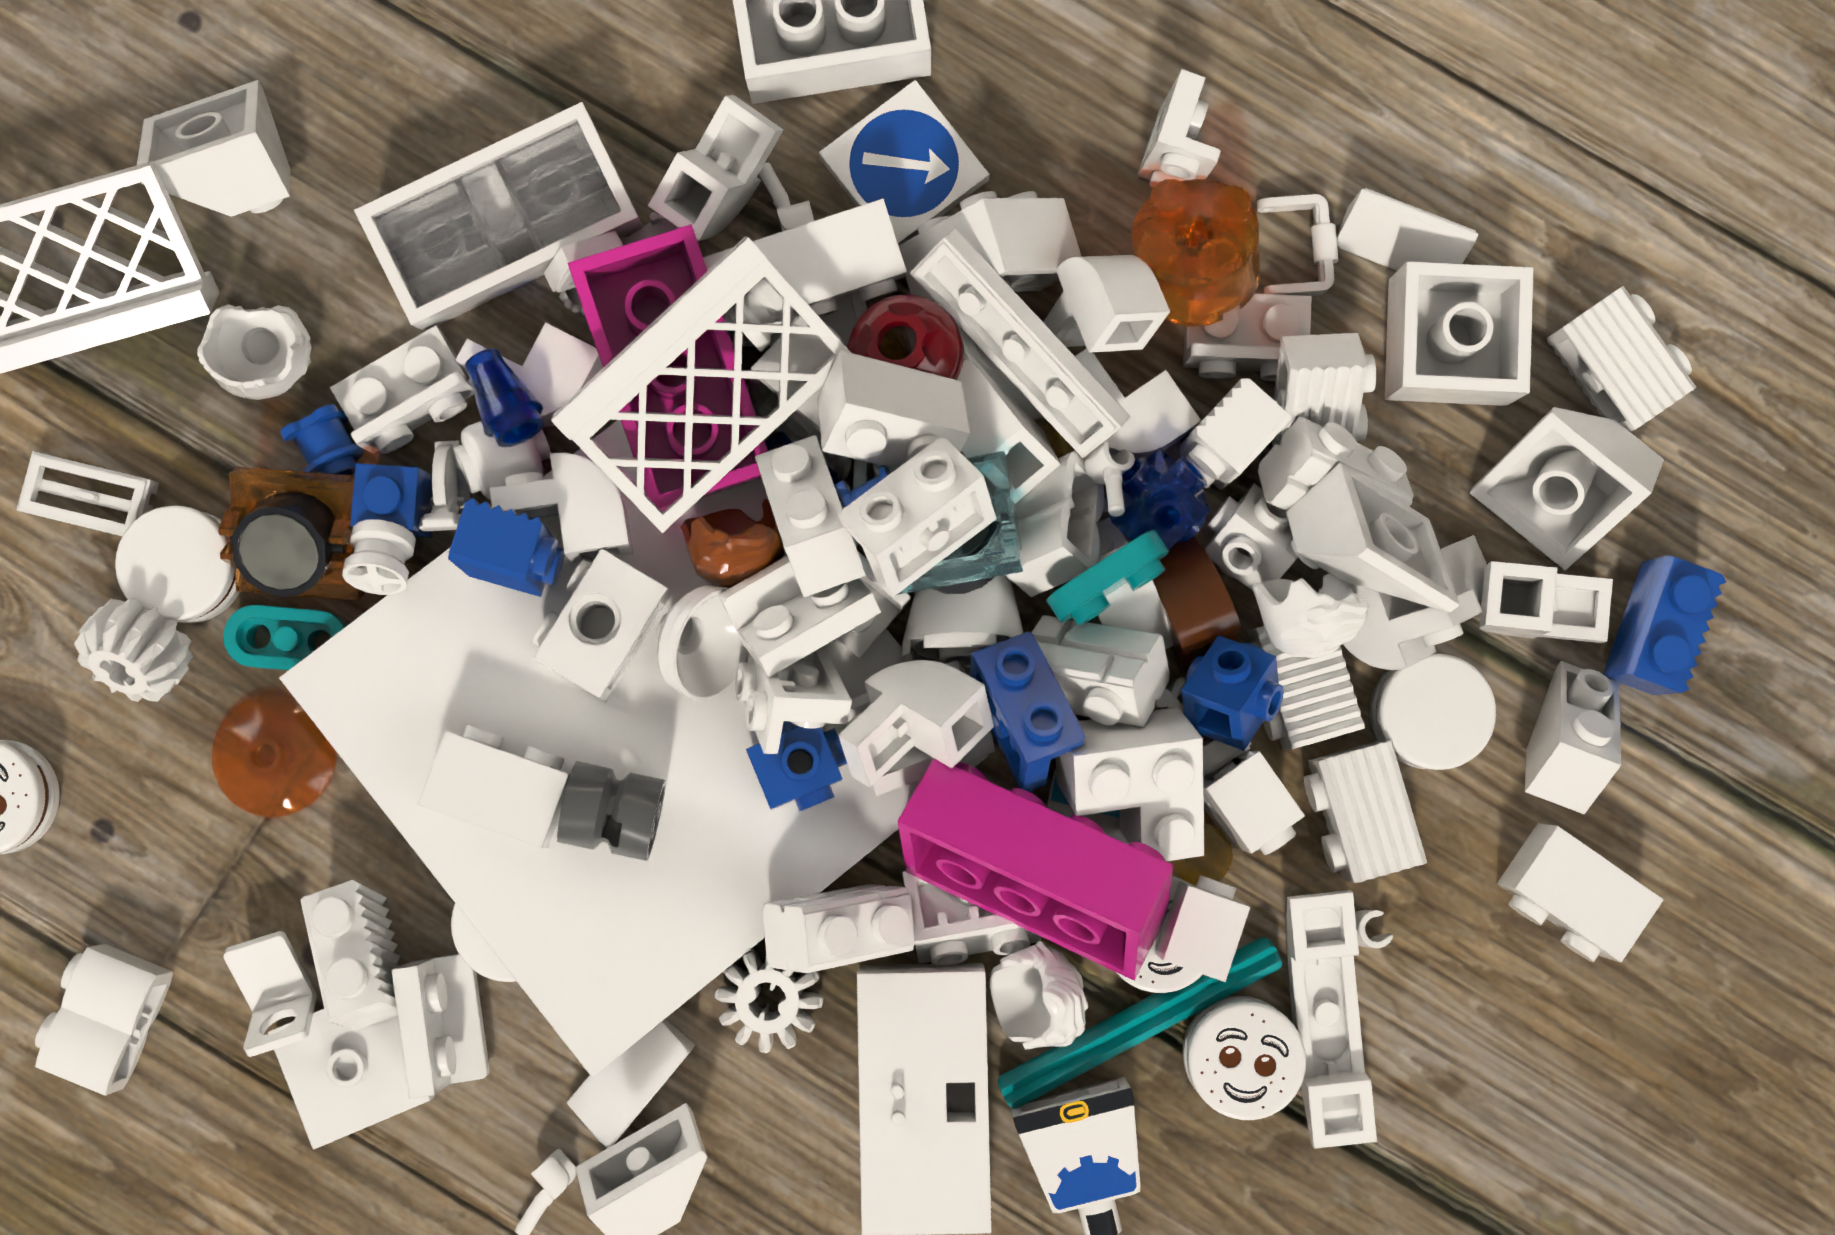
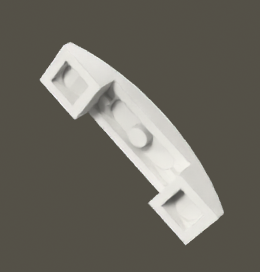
[1286,890,1377,1149]

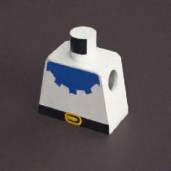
[1011,1077,1140,1235]

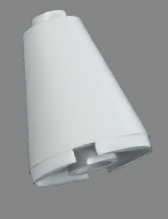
[901,569,1024,676]

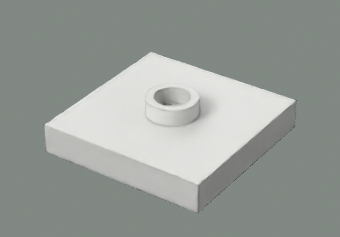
[267,1009,435,1150]

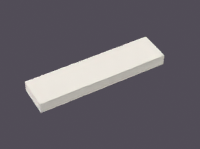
[910,228,1131,458]

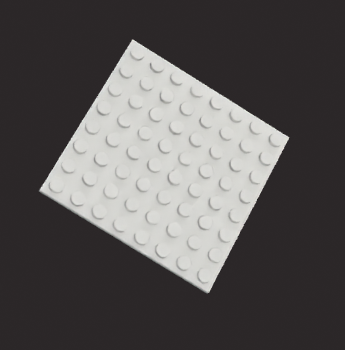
[279,420,989,1078]

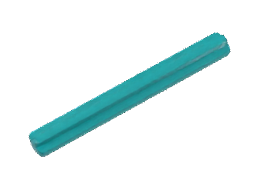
[997,937,1283,1109]

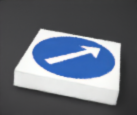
[819,80,990,245]

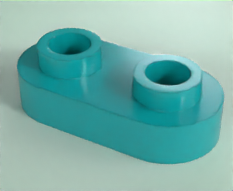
[1046,529,1169,626]
[223,605,349,670]

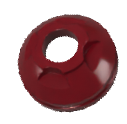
[848,294,964,380]

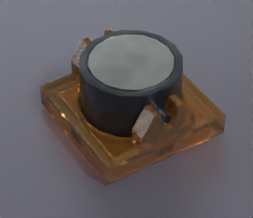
[218,467,365,601]

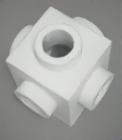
[1205,484,1298,591]

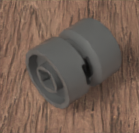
[557,761,666,861]

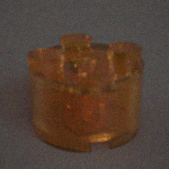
[1131,179,1260,327]

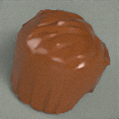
[680,499,784,588]

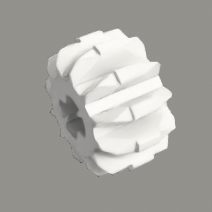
[74,598,193,702]
[715,948,824,1053]

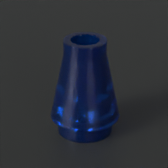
[464,349,544,447]

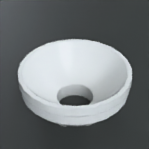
[656,585,749,701]

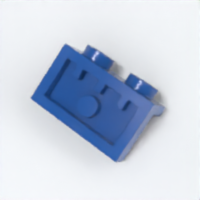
[970,632,1086,792]

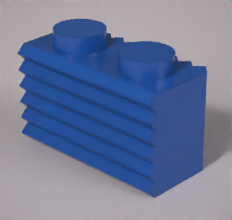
[448,497,565,597]
[1603,555,1726,695]

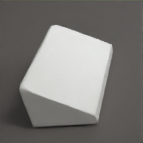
[1337,188,1478,271]
[567,1019,695,1148]

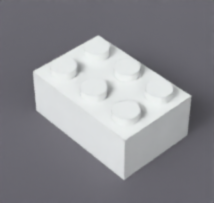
[733,0,931,104]

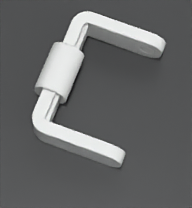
[1257,194,1339,296]

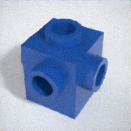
[1181,635,1284,751]
[746,721,847,812]

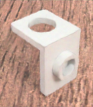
[224,931,317,1057]

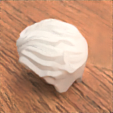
[197,305,312,400]
[1252,573,1369,660]
[990,940,1089,1050]

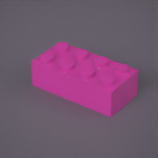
[567,224,768,511]
[898,758,1173,981]

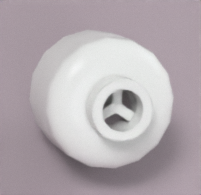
[453,413,551,500]

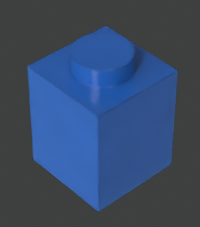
[350,463,433,538]

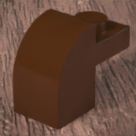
[1152,531,1242,679]

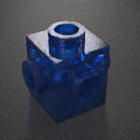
[1105,447,1211,550]

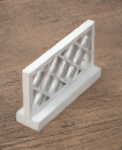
[0,161,220,373]
[551,237,851,533]

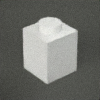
[1155,875,1250,982]

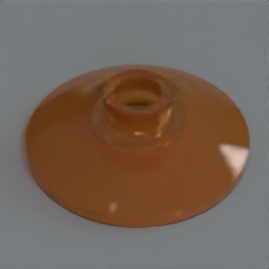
[212,694,337,817]

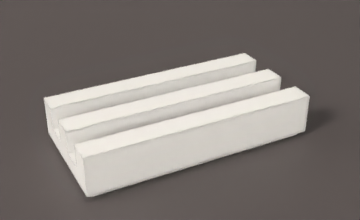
[16,451,159,536]

